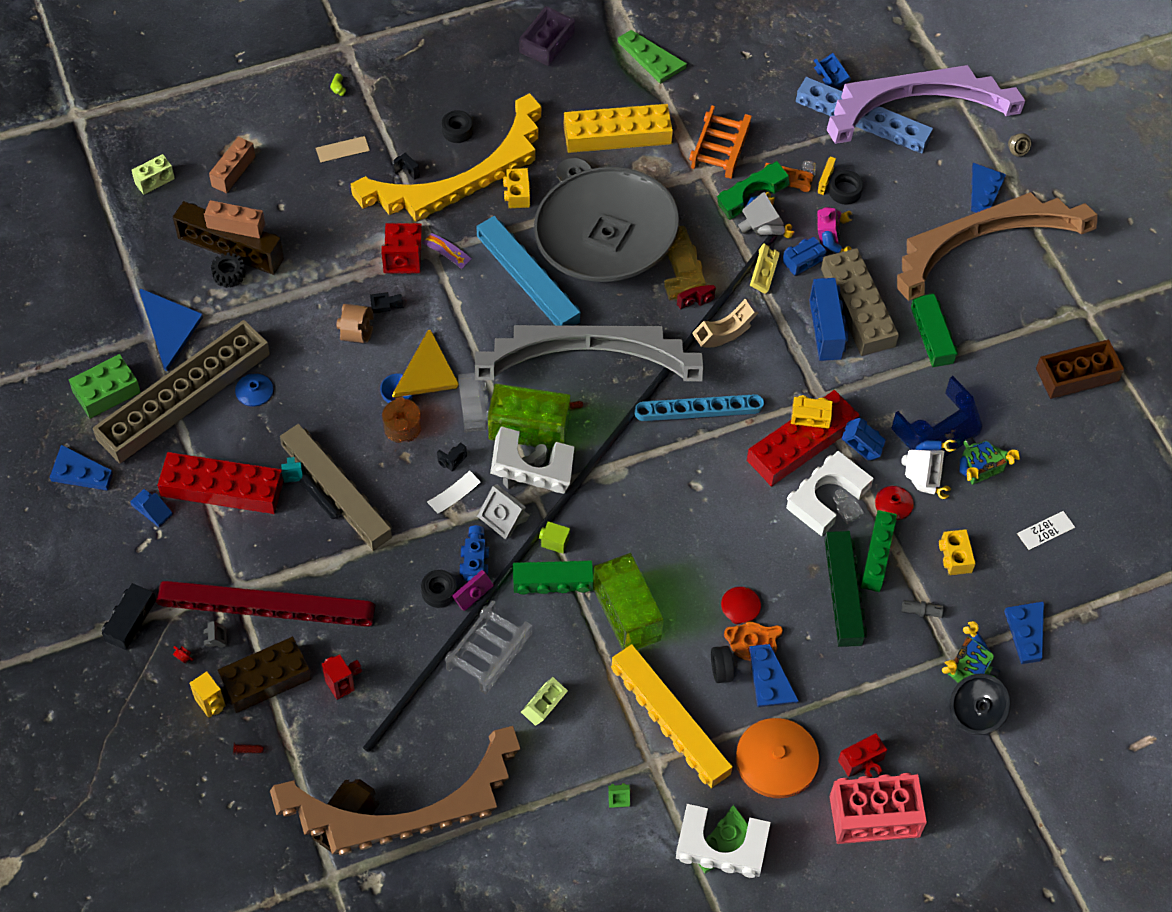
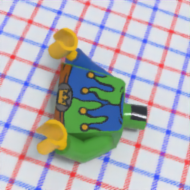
[959,437,1020,485]
[942,621,1000,683]

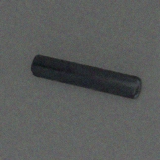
[299,475,341,519]

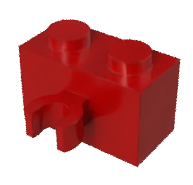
[322,654,362,700]
[838,733,887,778]

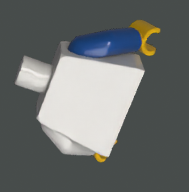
[902,440,956,499]

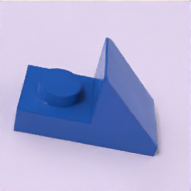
[130,489,173,527]

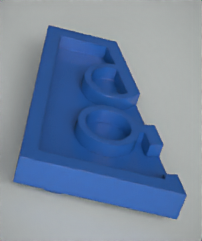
[50,445,113,490]
[1004,601,1044,664]

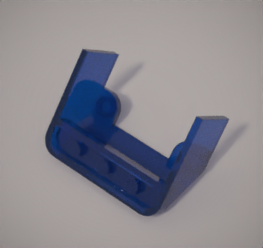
[891,376,982,457]

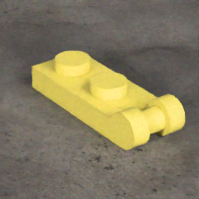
[750,244,780,294]

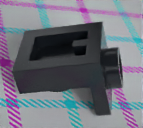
[392,152,420,180]
[437,442,467,471]

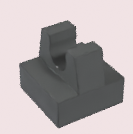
[204,621,227,648]

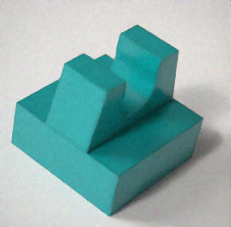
[281,457,303,483]

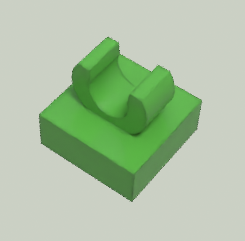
[608,783,630,808]

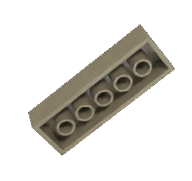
[821,248,899,356]

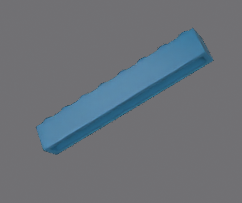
[477,216,581,326]

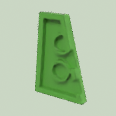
[698,805,748,874]

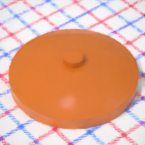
[736,718,819,798]

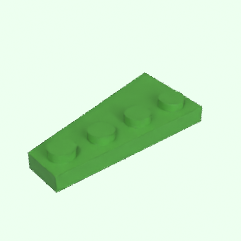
[618,30,687,84]

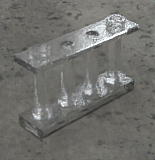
[445,601,532,694]

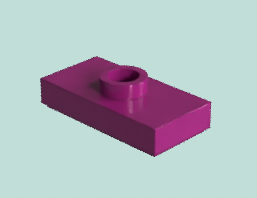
[452,570,494,611]

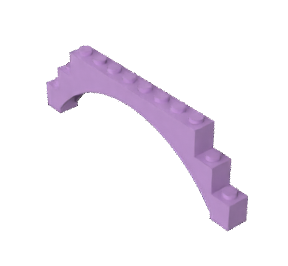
[827,65,1025,144]

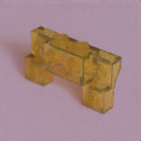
[664,225,706,301]

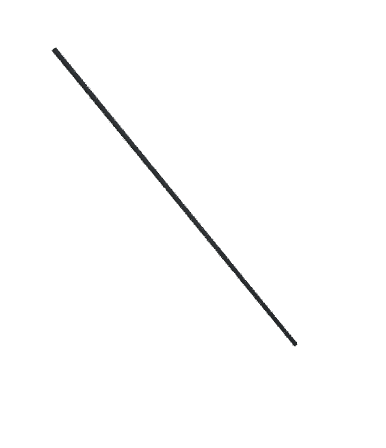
[363,235,778,752]

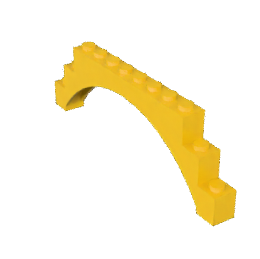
[351,93,541,222]

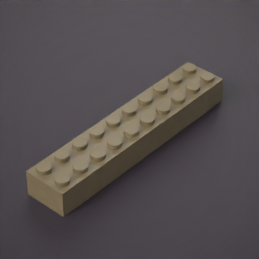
[93,320,270,464]

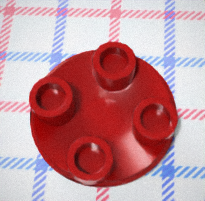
[721,587,761,624]

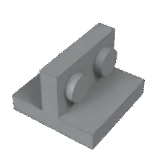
[477,484,530,539]

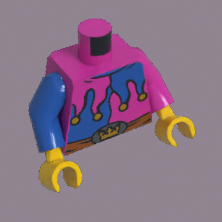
[818,207,852,253]

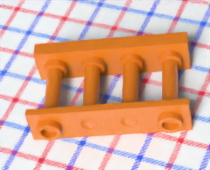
[689,105,752,179]

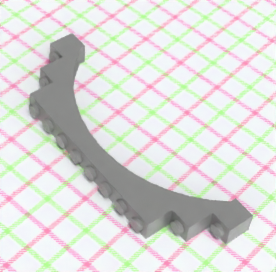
[475,325,703,381]

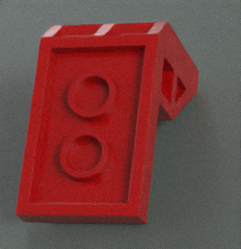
[381,223,422,273]

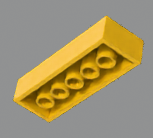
[564,104,673,153]

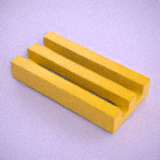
[817,157,836,195]

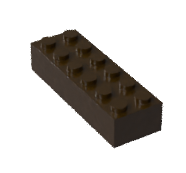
[173,201,284,275]

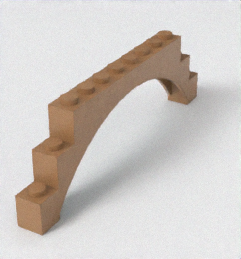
[897,192,1098,301]
[270,726,520,856]

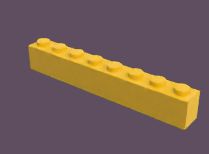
[611,644,732,788]

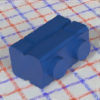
[783,237,826,276]
[842,418,886,461]

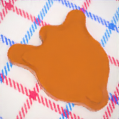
[724,622,783,661]

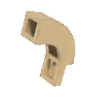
[692,299,759,348]

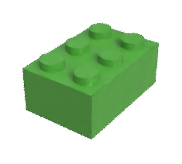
[69,354,141,419]

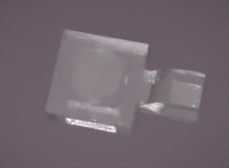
[833,488,864,524]

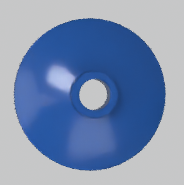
[235,374,273,407]

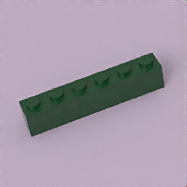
[824,531,867,647]

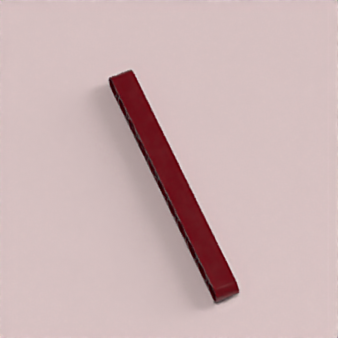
[156,581,376,627]

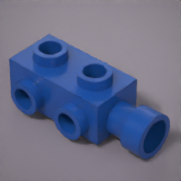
[460,525,489,582]

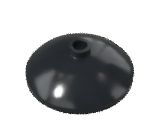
[950,674,1011,735]

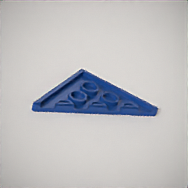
[139,289,203,371]

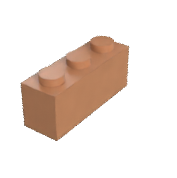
[209,137,256,193]
[204,200,265,238]

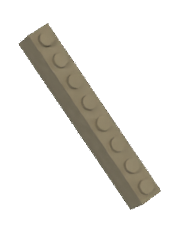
[280,424,392,551]

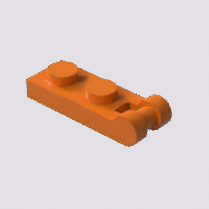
[764,163,813,192]

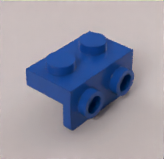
[813,53,851,89]

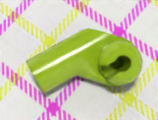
[330,73,346,96]

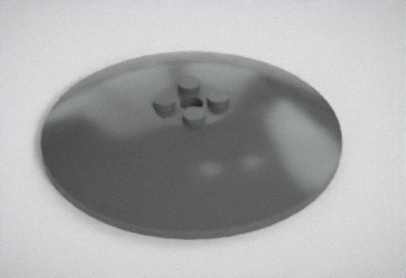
[534,167,679,282]

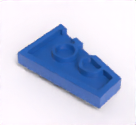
[971,163,1006,213]
[749,644,799,707]

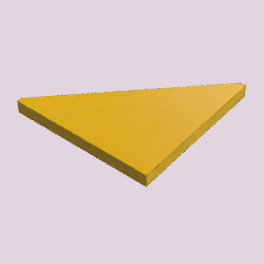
[392,330,459,398]

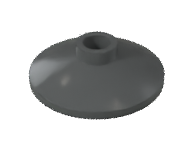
[556,158,591,182]

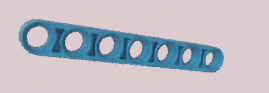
[635,394,764,421]

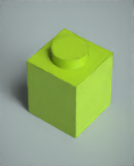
[539,522,570,554]

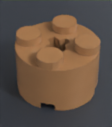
[337,304,373,343]

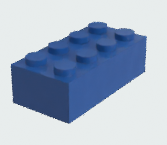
[809,278,848,361]

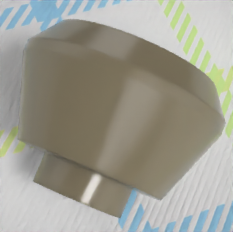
[1008,133,1031,157]

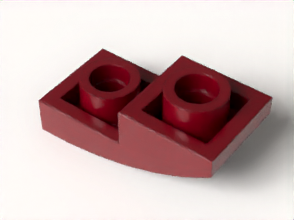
[677,285,716,309]

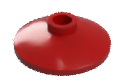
[875,486,914,520]

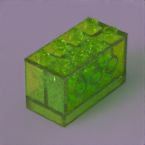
[488,384,571,449]
[593,553,664,650]

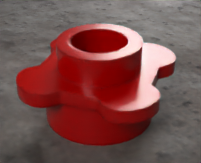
[173,646,193,664]

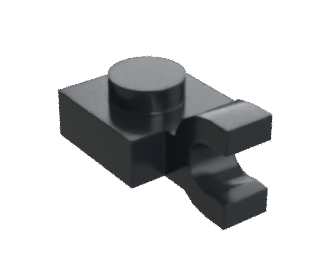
[370,292,404,314]

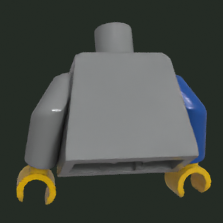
[738,192,794,238]

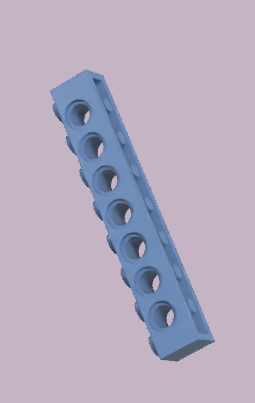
[796,77,933,153]

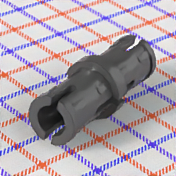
[901,600,943,618]

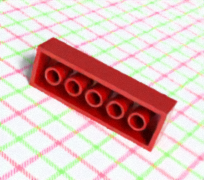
[746,390,860,487]
[157,452,283,514]

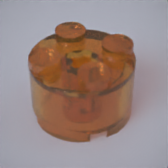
[382,397,421,443]

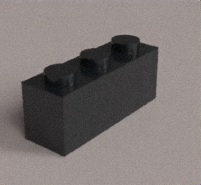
[102,583,156,650]

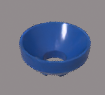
[380,373,414,405]

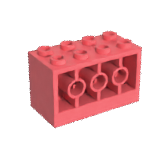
[829,773,927,844]

